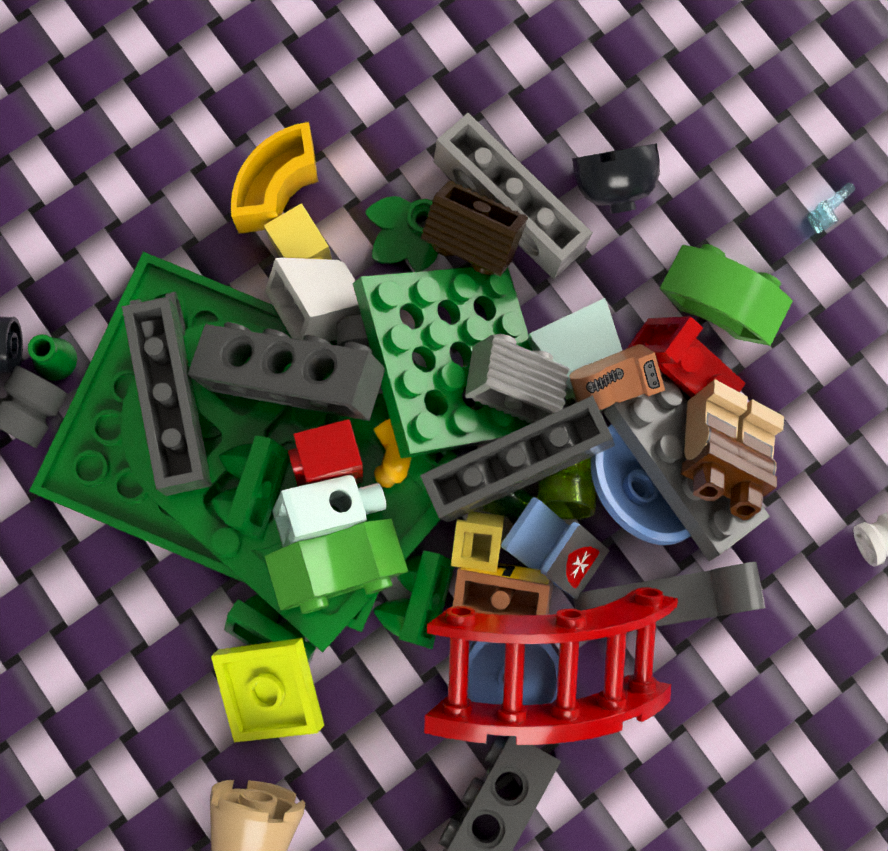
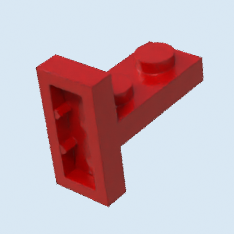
[626,316,746,398]

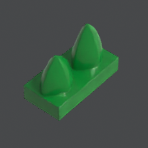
[212,435,290,539]
[373,550,455,649]
[224,594,316,664]

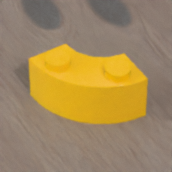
[231,122,318,234]

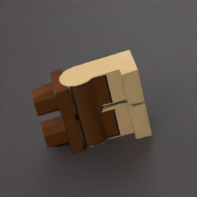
[681,379,784,520]

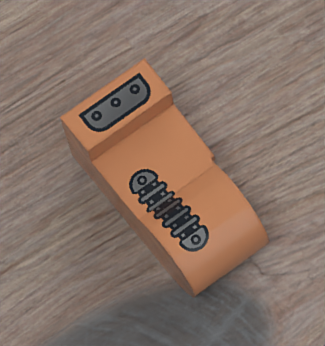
[569,344,665,410]

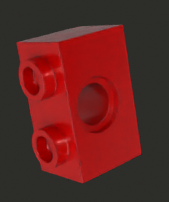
[288,419,363,486]

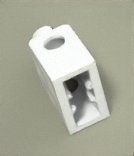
[265,258,361,342]

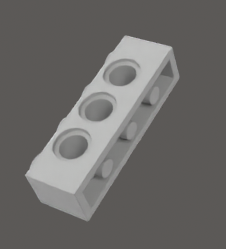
[433,113,593,279]

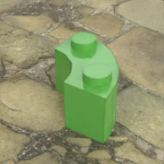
[659,244,793,346]
[265,519,408,614]

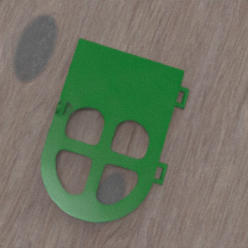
[120,321,457,653]

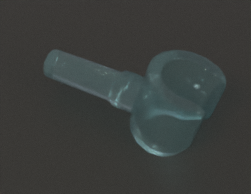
[807,183,855,234]

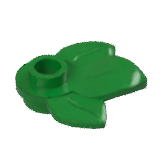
[365,196,439,272]

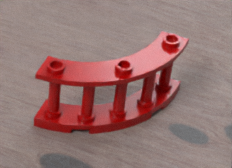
[424,587,678,745]

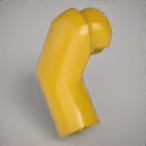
[373,419,412,488]

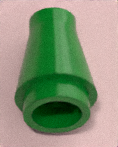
[28,334,77,381]

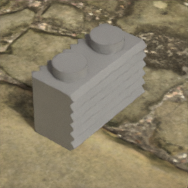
[465,334,570,423]

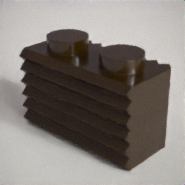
[421,181,528,277]

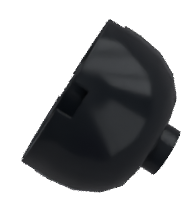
[572,143,660,214]

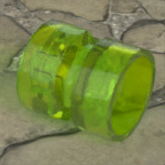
[537,457,597,520]

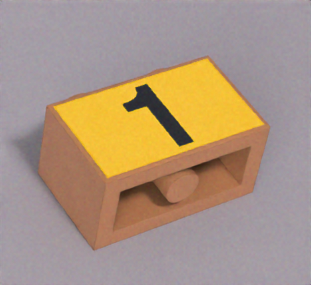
[453,563,553,616]

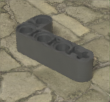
[573,562,766,627]

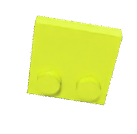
[211,638,324,743]

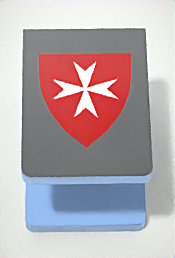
[501,497,610,599]

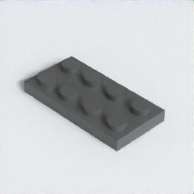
[603,374,770,561]

